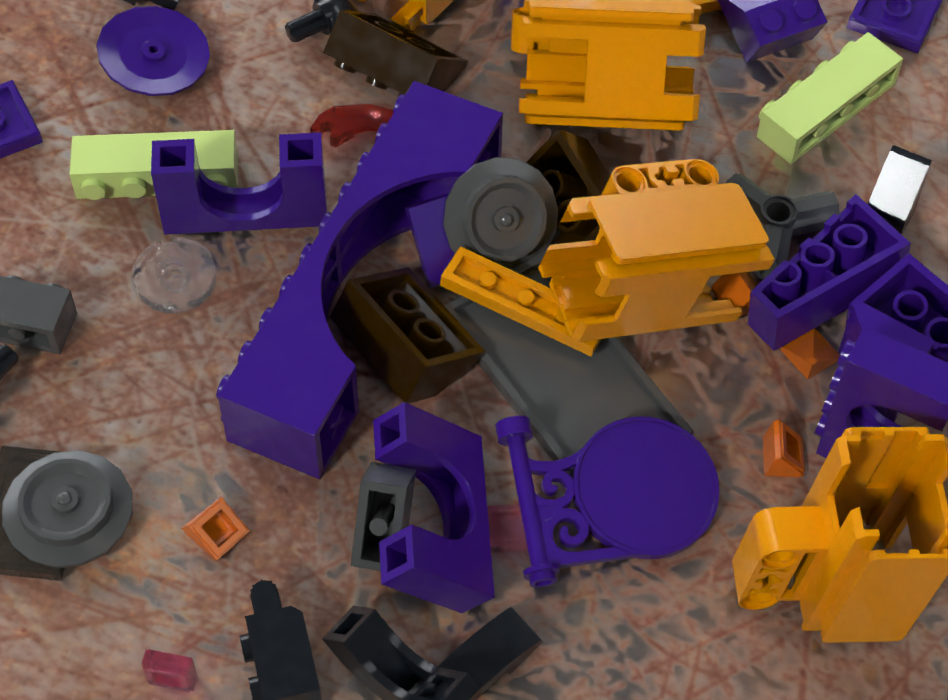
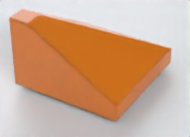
[781,328,840,380]
[181,497,250,561]

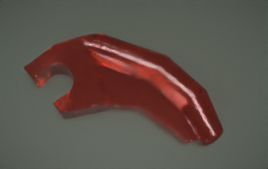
[310,104,393,148]

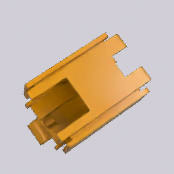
[510,0,706,131]
[538,159,775,342]
[732,427,948,643]

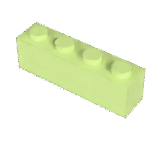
[757,32,903,164]
[69,130,238,200]

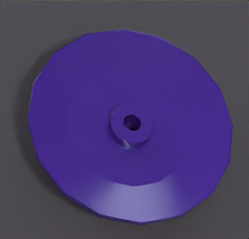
[96,6,210,96]

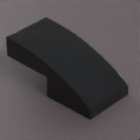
[438,607,543,700]

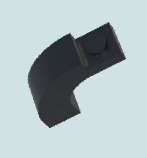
[322,606,479,700]

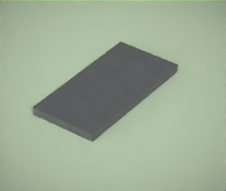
[444,251,694,477]

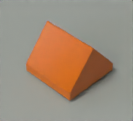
[711,272,757,317]
[763,419,805,477]

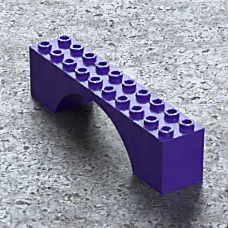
[216,81,503,480]

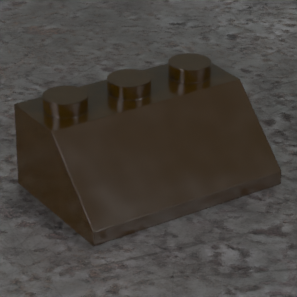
[323,10,468,97]
[526,129,610,251]
[330,267,486,404]

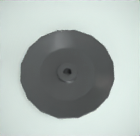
[443,157,558,270]
[2,450,133,568]

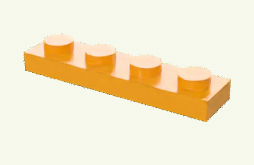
[440,246,601,357]

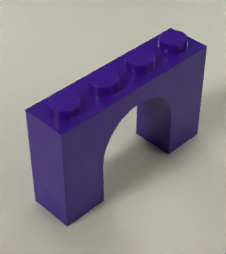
[151,132,327,235]
[814,326,948,458]
[373,402,495,613]

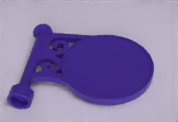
[495,416,720,588]

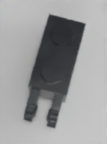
[239,579,322,700]

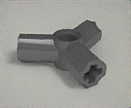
[726,173,840,280]

